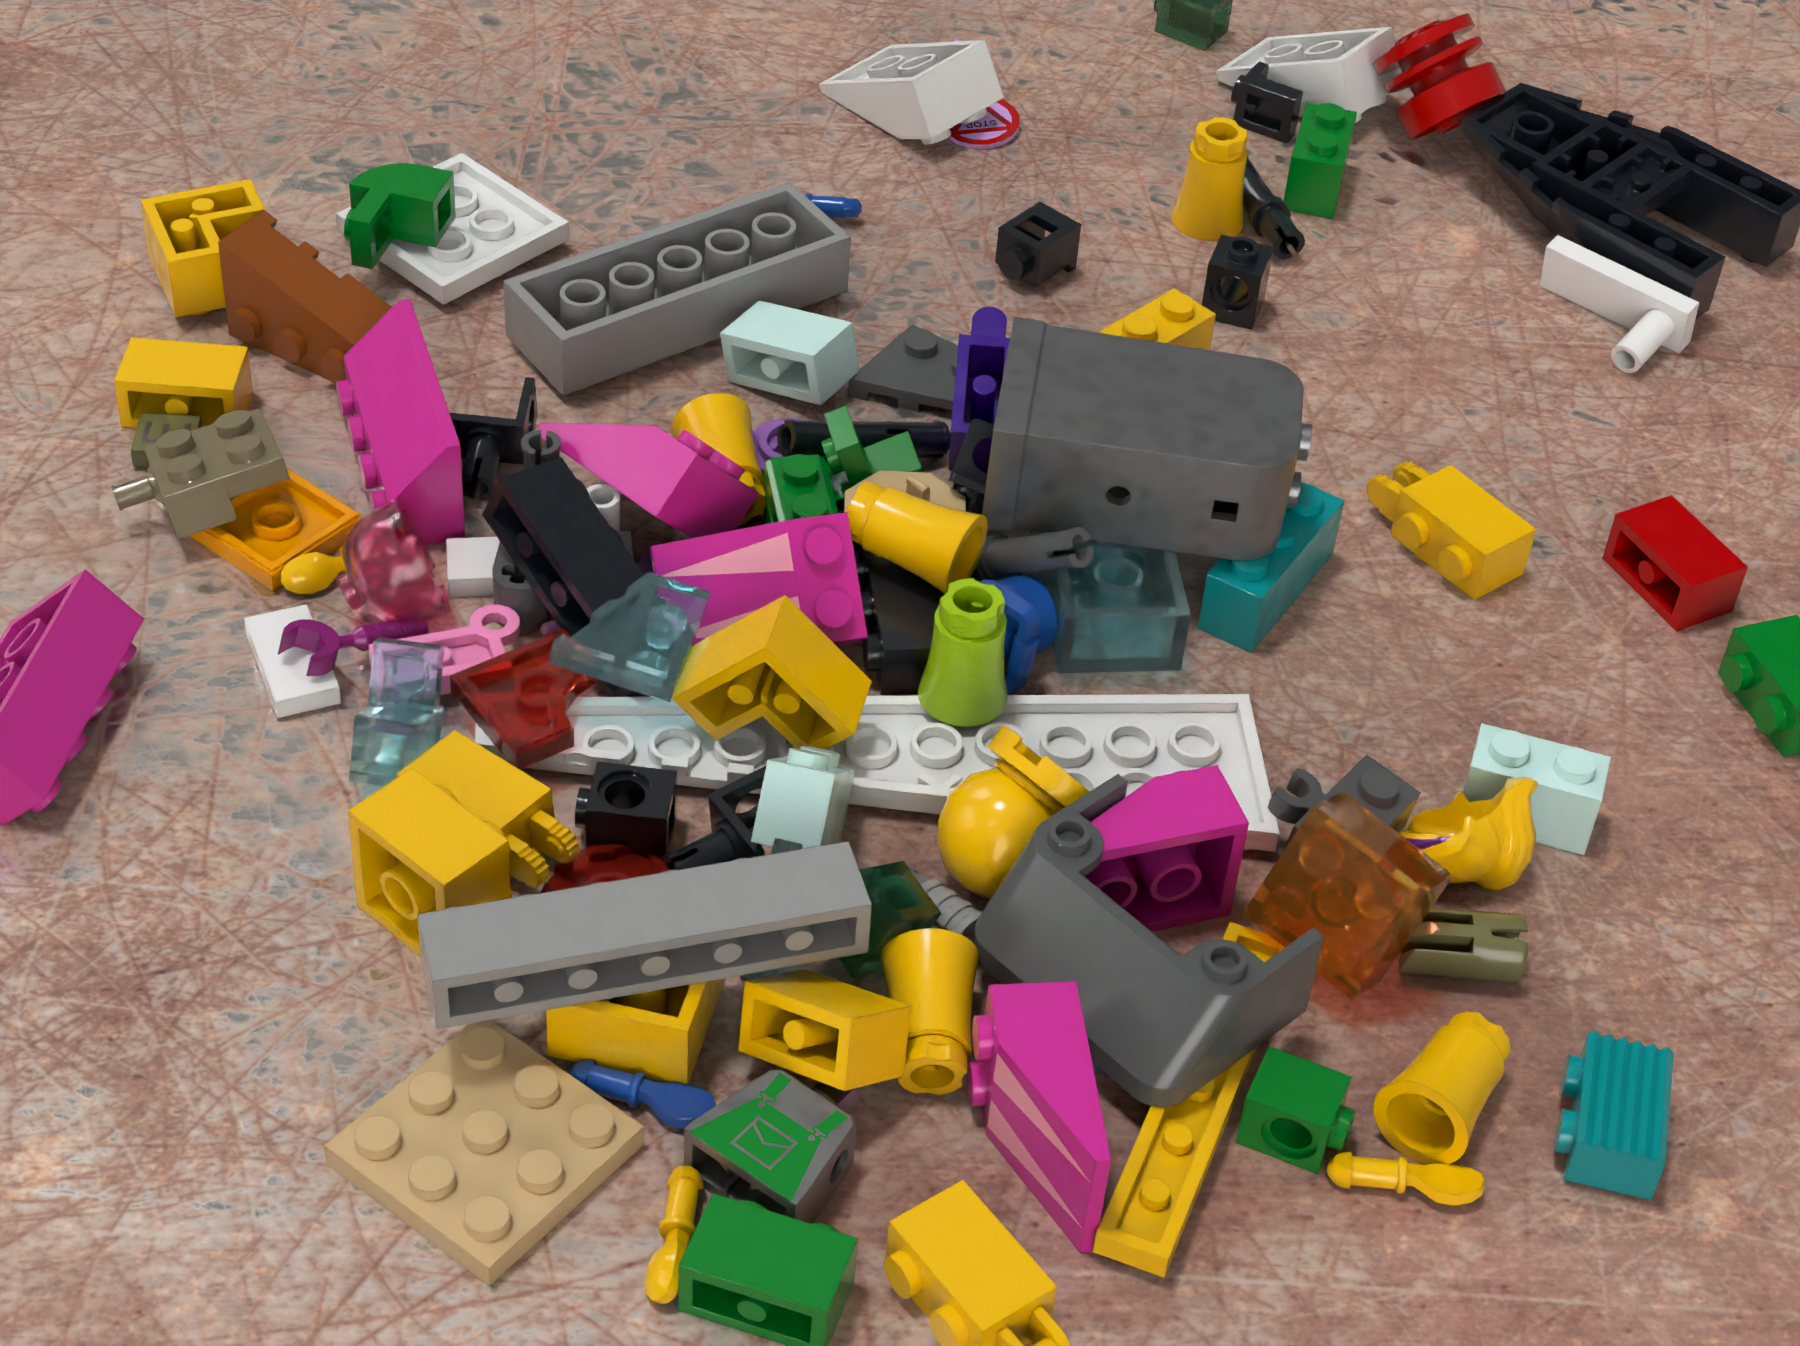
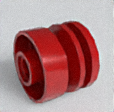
[1373,13,1507,141]

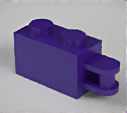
[949,307,1010,473]

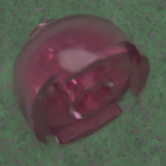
[336,498,453,623]

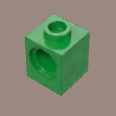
[1235,1046,1356,1174]

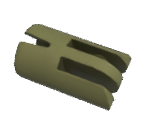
[1399,905,1528,983]

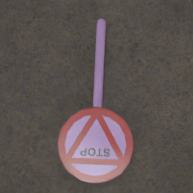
[948,39,1020,149]

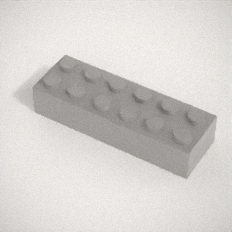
[504,182,851,396]

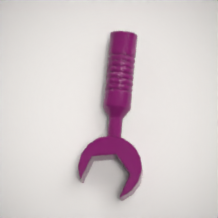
[278,615,429,676]

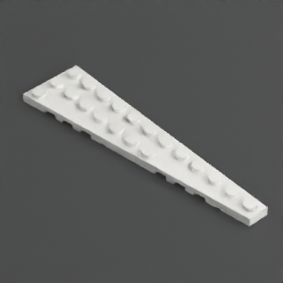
[475,694,1280,852]

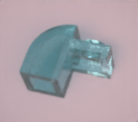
[349,637,445,786]

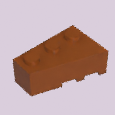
[218,209,392,383]

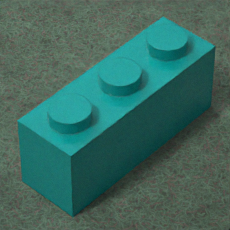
[1197,482,1345,653]

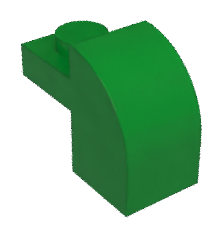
[344,163,456,269]
[821,406,924,513]

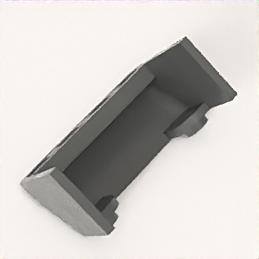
[973,774,1324,1107]

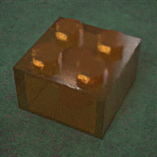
[1242,791,1454,1000]

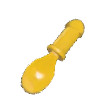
[280,535,407,594]
[1326,1152,1485,1206]
[643,1165,704,1304]

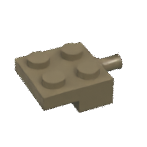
[111,408,290,539]

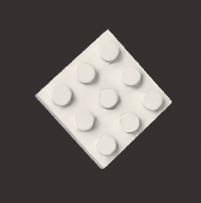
[336,153,569,305]

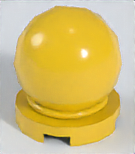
[937,725,1090,899]

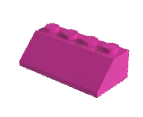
[336,299,465,548]
[0,569,144,824]

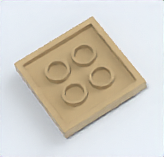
[324,1020,644,1286]

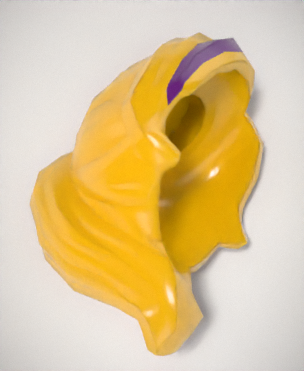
[1390,777,1538,892]

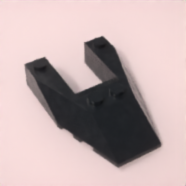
[1460,83,1800,320]

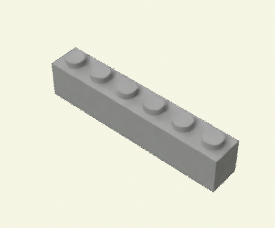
[417,841,872,1030]

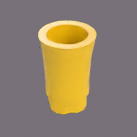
[1171,117,1248,241]
[671,393,766,526]
[846,481,988,594]
[880,928,979,1096]
[1373,1011,1511,1165]

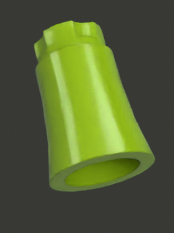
[918,578,1008,727]

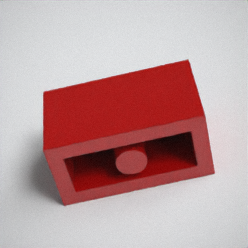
[1602,495,1748,632]

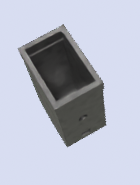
[982,317,1312,561]

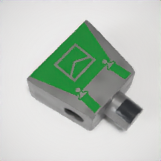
[684,1070,859,1223]

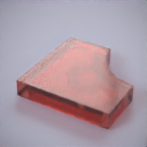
[450,629,597,770]

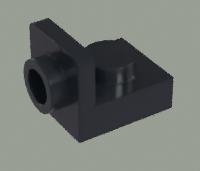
[1231,61,1303,144]

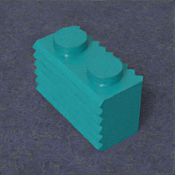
[1553,1030,1674,1200]

